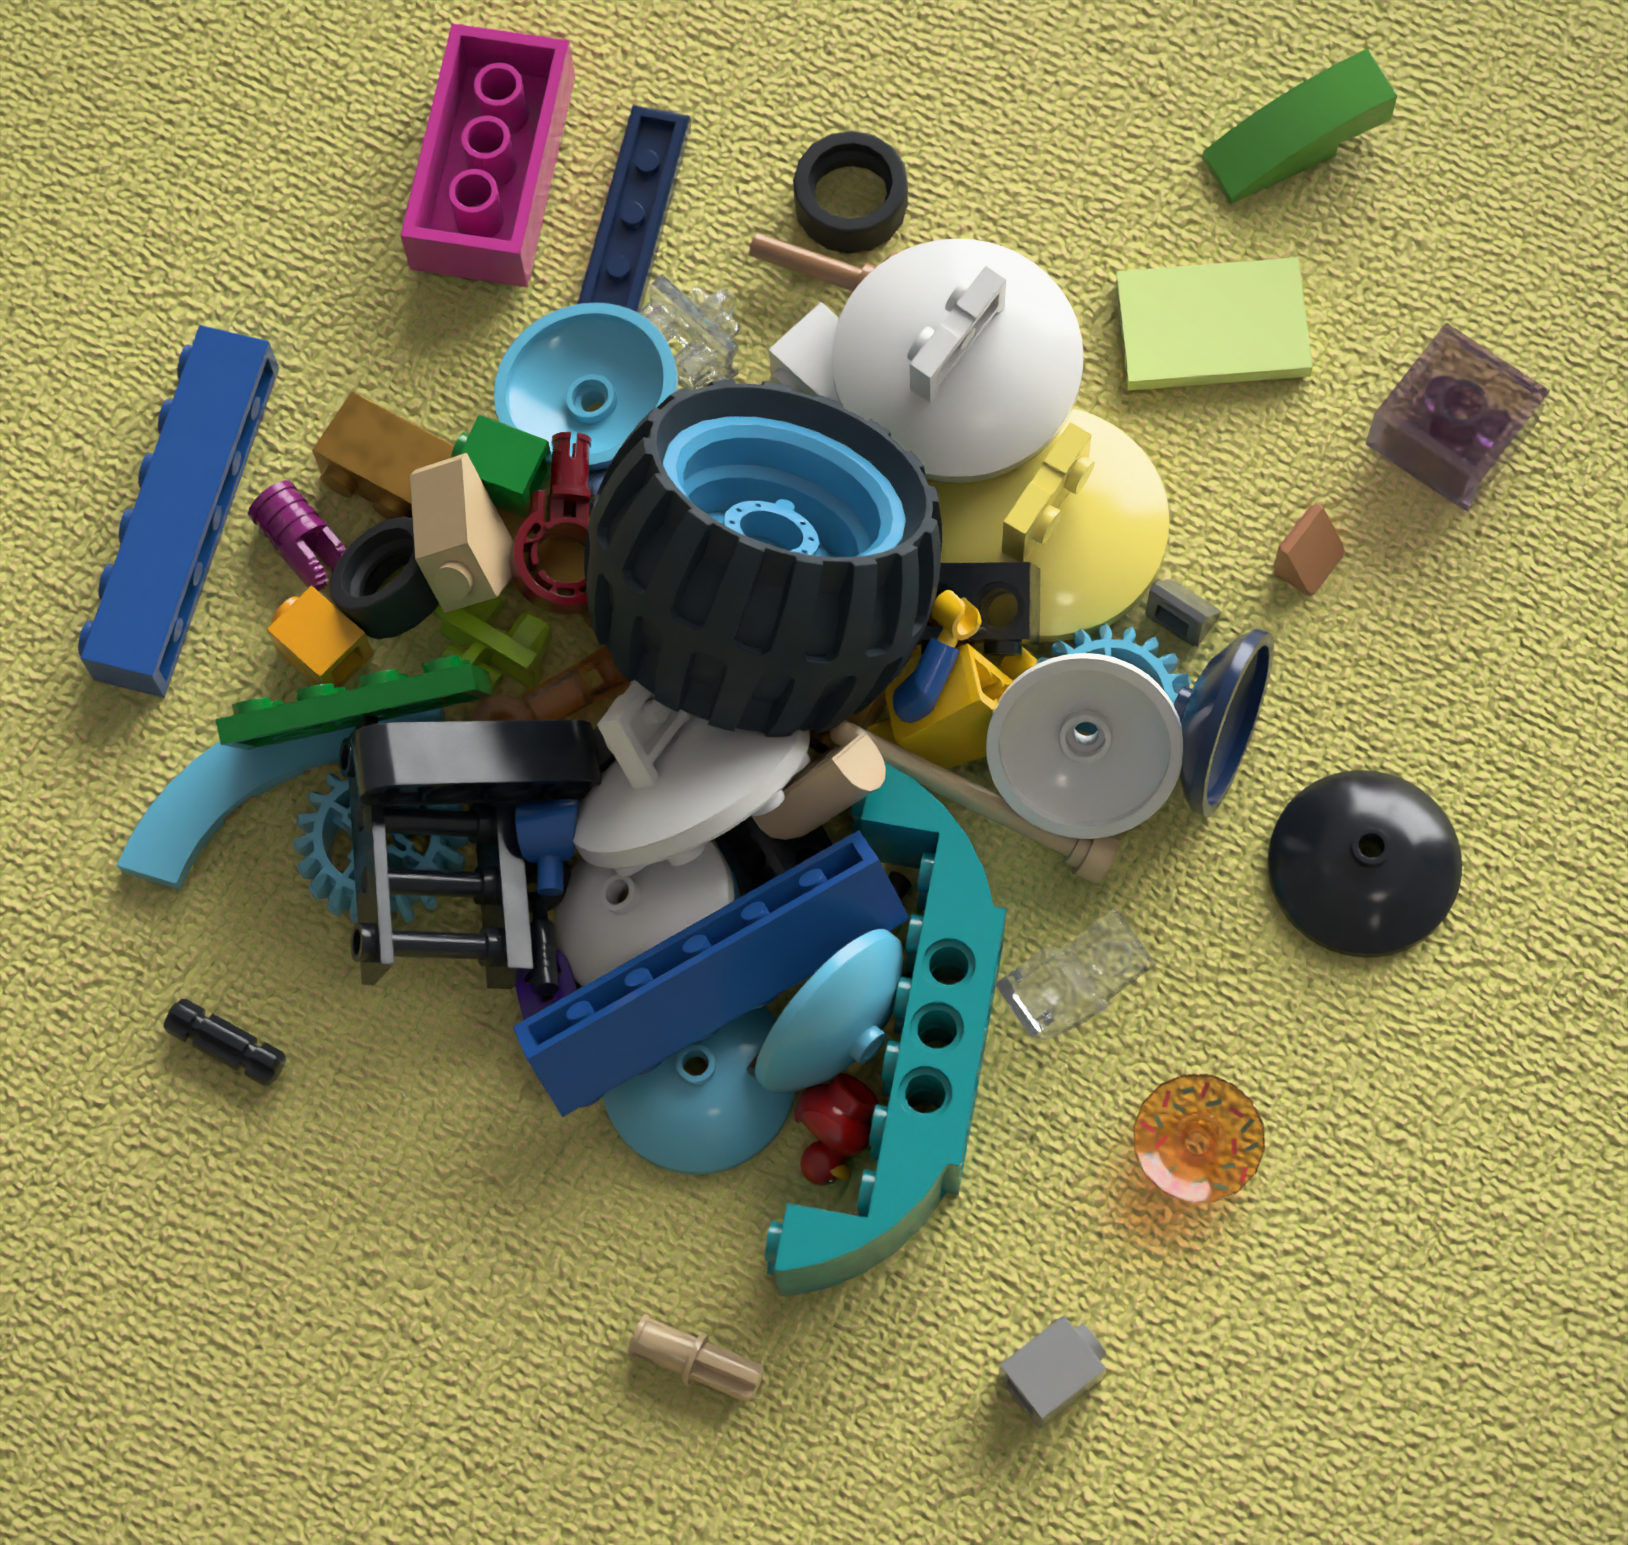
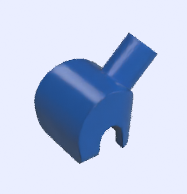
[515,799,579,896]

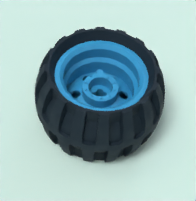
[584,380,942,737]

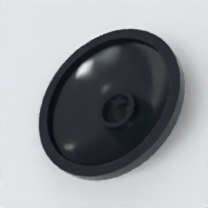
[1267,770,1462,958]

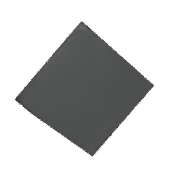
[1146,579,1221,647]

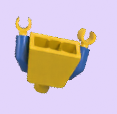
[867,590,1038,769]

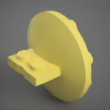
[927,409,1169,642]

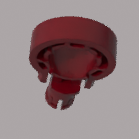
[510,432,596,615]

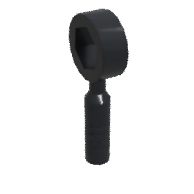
[524,858,571,996]

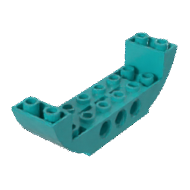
[764,762,1006,1297]

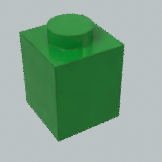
[451,414,552,518]

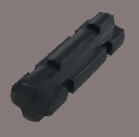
[163,999,286,1086]

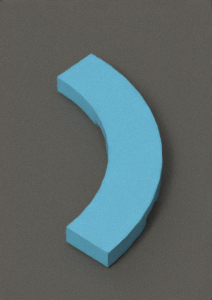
[117,708,445,890]

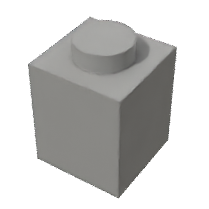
[998,1315,1107,1429]

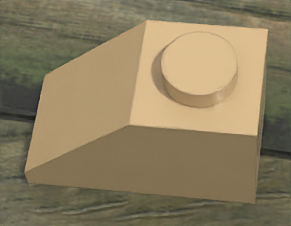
[410,453,514,613]

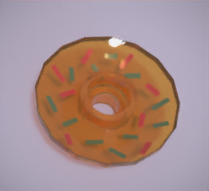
[1133,1074,1265,1203]

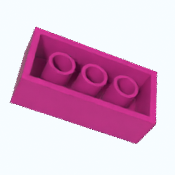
[400,23,576,287]

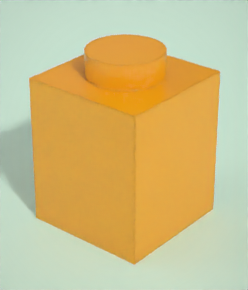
[267,585,374,688]

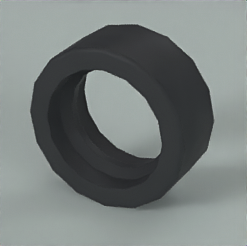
[793,131,908,254]
[330,517,439,639]

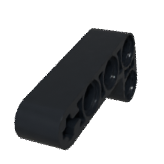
[350,720,602,806]

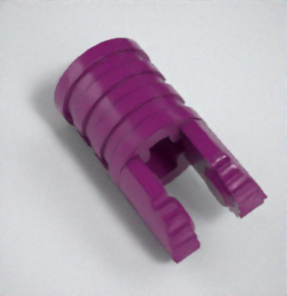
[248,480,347,592]

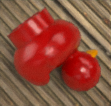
[794,1073,880,1186]

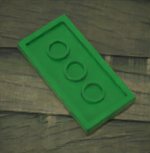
[215,655,494,750]

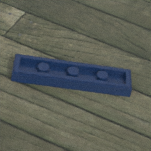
[577,105,691,314]

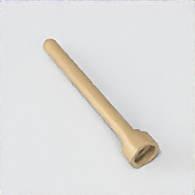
[830,720,1119,885]

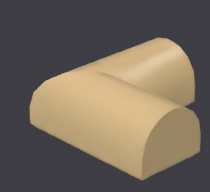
[751,733,886,840]

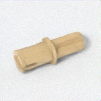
[628,1314,763,1402]

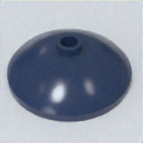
[1174,629,1274,817]

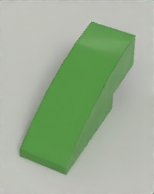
[1202,48,1397,204]

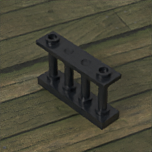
[339,715,533,989]

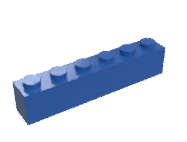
[78,325,279,698]
[513,830,910,1117]

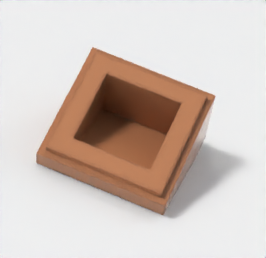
[1273,503,1345,596]

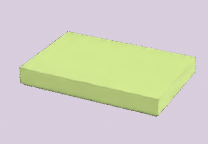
[1115,257,1313,391]

